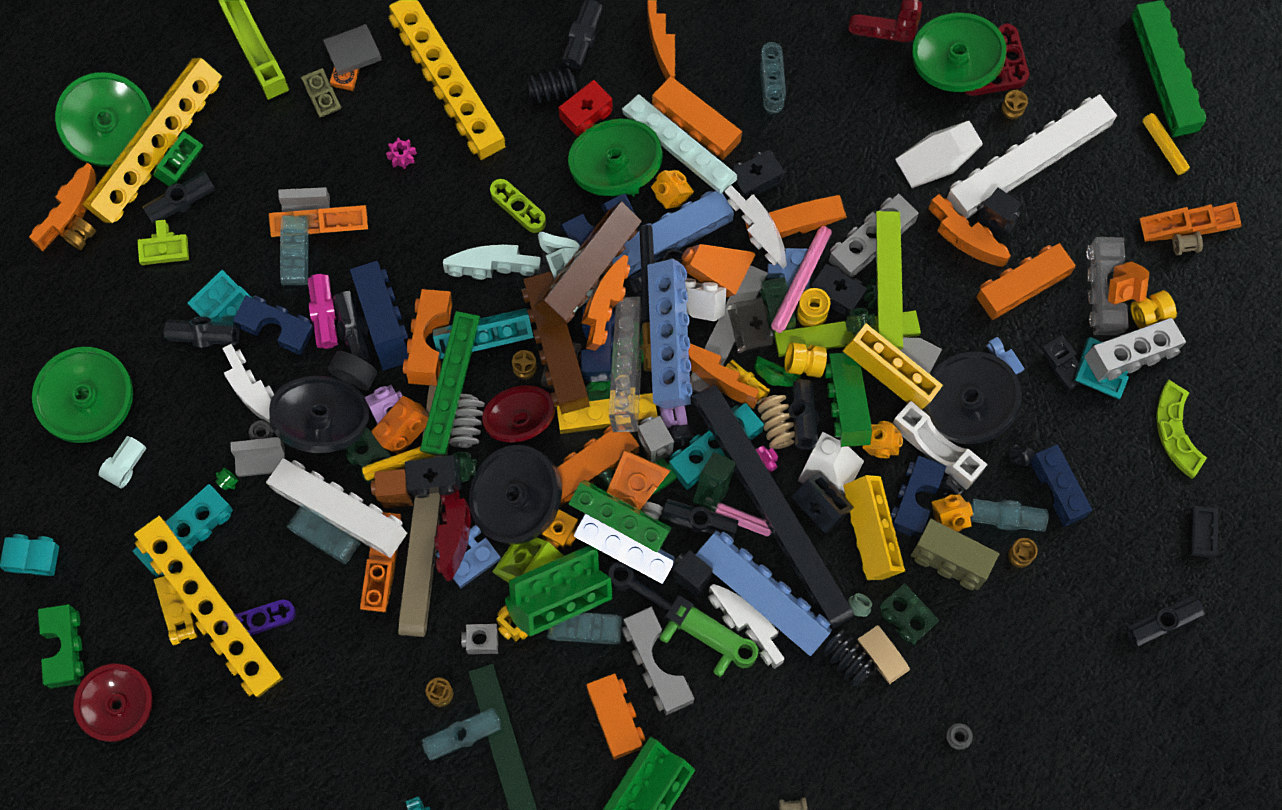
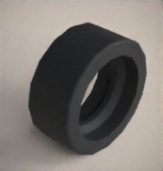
[328,351,377,390]

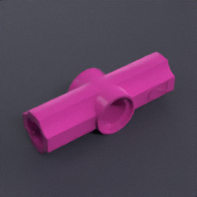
[308,274,338,349]

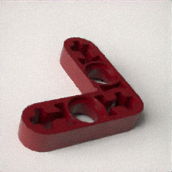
[848,0,922,42]
[965,24,1029,96]

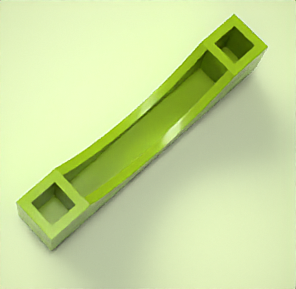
[218,0,289,99]

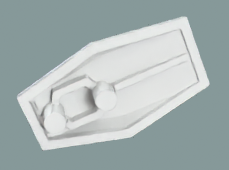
[895,121,983,188]

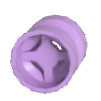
[659,406,687,429]

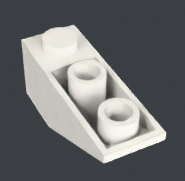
[668,278,726,321]

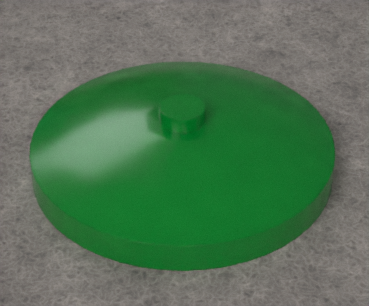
[913,13,1006,92]
[55,73,152,167]
[568,119,662,196]
[32,347,133,443]

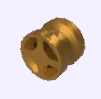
[1001,90,1028,119]
[512,350,537,379]

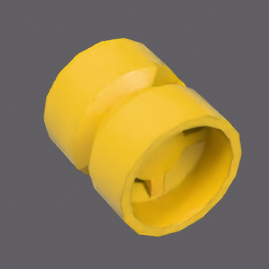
[796,288,831,327]
[1131,290,1177,329]
[784,342,827,378]

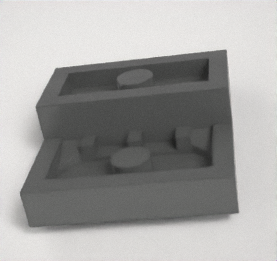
[323,24,382,76]

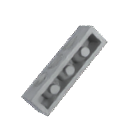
[829,194,919,279]
[1084,318,1186,381]

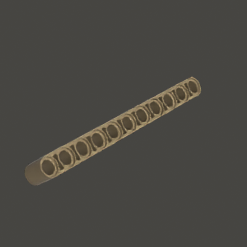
[399,385,449,637]

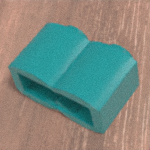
[0,534,59,576]

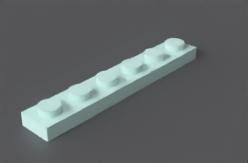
[622,94,737,194]

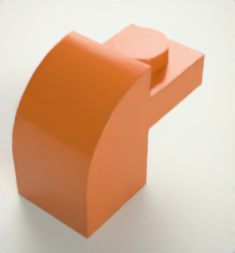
[1108,261,1149,305]

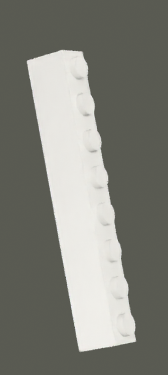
[947,95,1117,219]

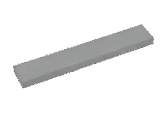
[690,265,768,393]

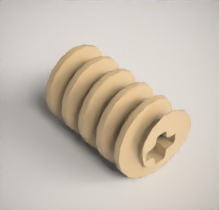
[756,395,795,449]

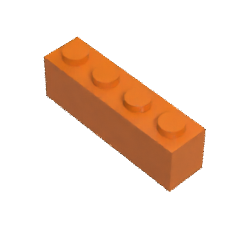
[652,76,742,160]
[977,243,1076,320]
[557,423,640,507]

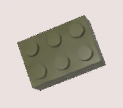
[911,519,1000,590]

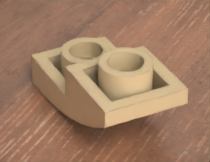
[858,625,910,684]

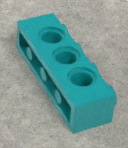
[432,308,534,359]
[669,403,764,490]
[133,484,233,578]

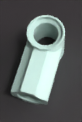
[99,436,146,488]

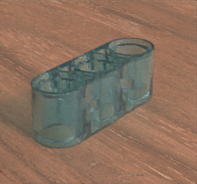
[760,42,786,113]
[280,215,308,285]
[287,506,360,564]
[547,613,622,644]

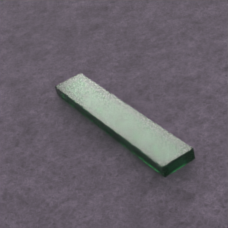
[469,664,537,810]

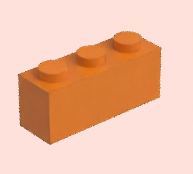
[586,674,645,760]

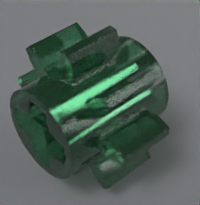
[845,308,876,336]
[453,452,477,482]

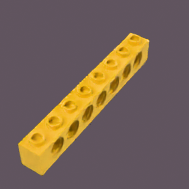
[388,0,505,160]
[82,58,222,223]
[134,516,283,697]

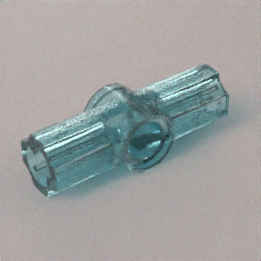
[970,499,1048,532]
[422,708,502,761]

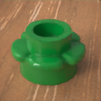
[216,468,239,490]

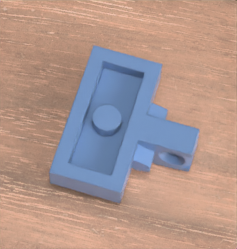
[767,248,810,296]

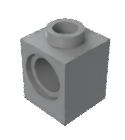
[462,624,498,654]

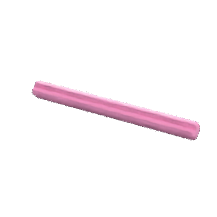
[771,226,831,333]

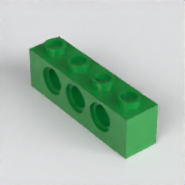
[569,480,671,553]

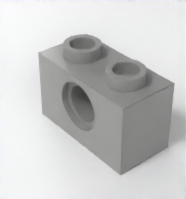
[638,416,674,463]

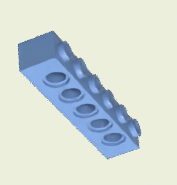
[647,259,692,409]

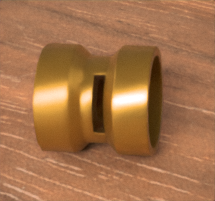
[62,217,96,250]
[1008,538,1038,568]
[426,678,453,707]

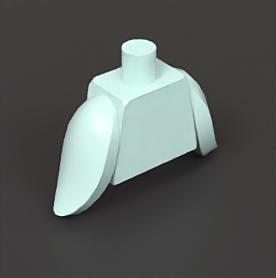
[538,232,594,313]

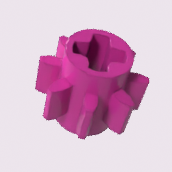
[386,138,416,169]
[756,446,779,473]

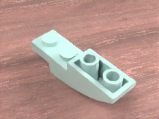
[443,245,541,280]

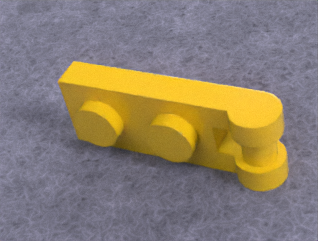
[154,572,198,646]

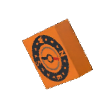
[330,67,359,91]

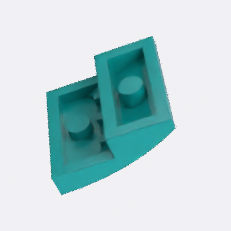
[187,270,252,323]
[1074,337,1129,399]

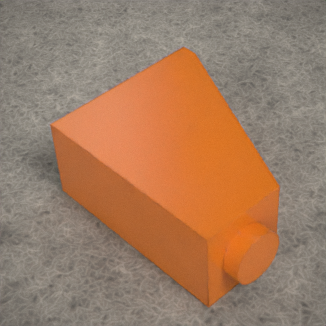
[682,244,756,297]

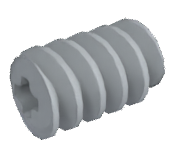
[449,394,485,448]

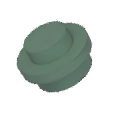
[847,593,872,617]

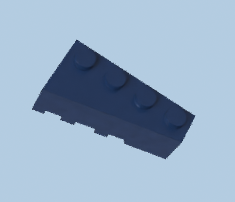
[350,261,409,371]

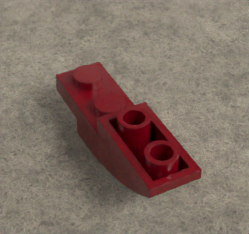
[434,490,471,581]

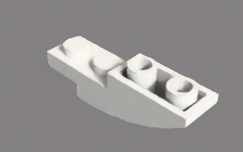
[724,185,787,269]
[223,344,274,423]
[708,584,784,669]

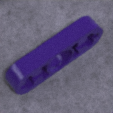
[222,600,296,635]

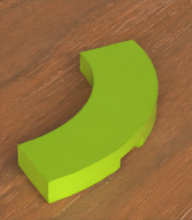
[1156,380,1207,479]

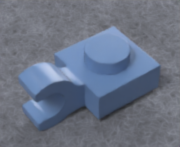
[986,337,1024,375]

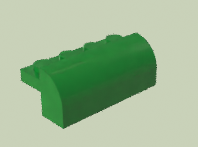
[505,545,612,636]
[603,737,695,810]

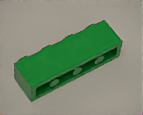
[824,353,872,447]

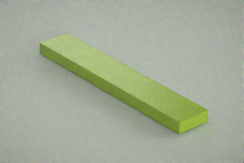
[875,211,903,350]
[774,310,921,357]

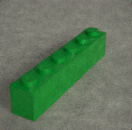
[1131,0,1206,137]

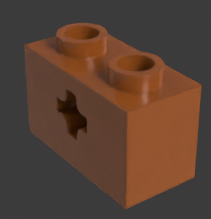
[371,469,414,509]

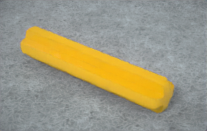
[1143,113,1189,175]
[362,447,435,480]

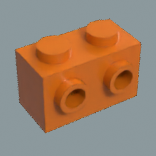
[371,396,429,454]

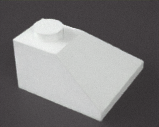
[798,432,864,498]

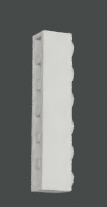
[266,458,407,558]

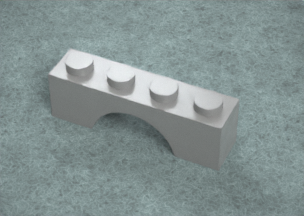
[621,607,694,715]

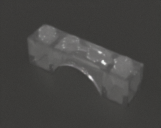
[1087,237,1128,336]

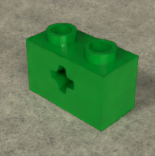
[153,131,203,186]

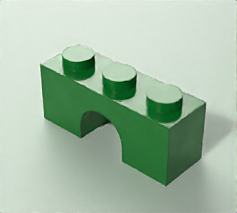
[38,605,84,688]

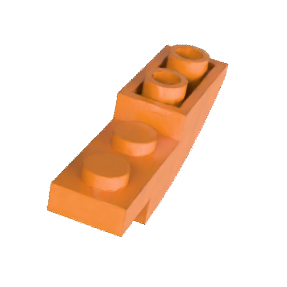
[29,163,97,251]
[929,194,1011,267]
[581,255,630,351]
[360,512,401,612]

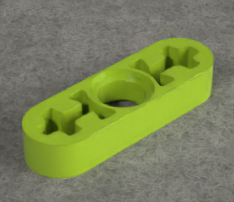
[490,179,546,233]

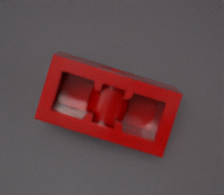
[559,80,612,137]

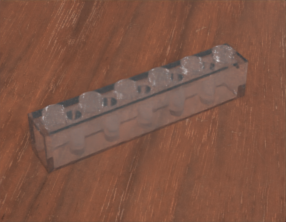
[609,297,643,432]

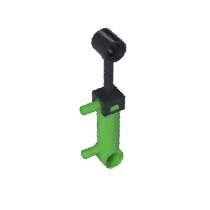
[609,561,758,677]

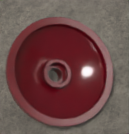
[482,385,555,442]
[74,664,152,742]

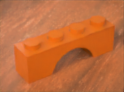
[403,289,452,386]

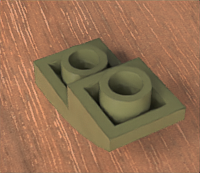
[301,68,341,117]

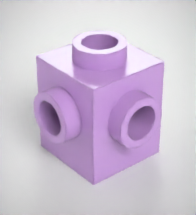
[365,385,402,424]

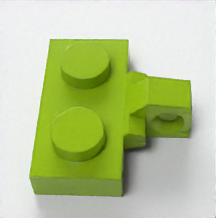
[138,220,189,265]

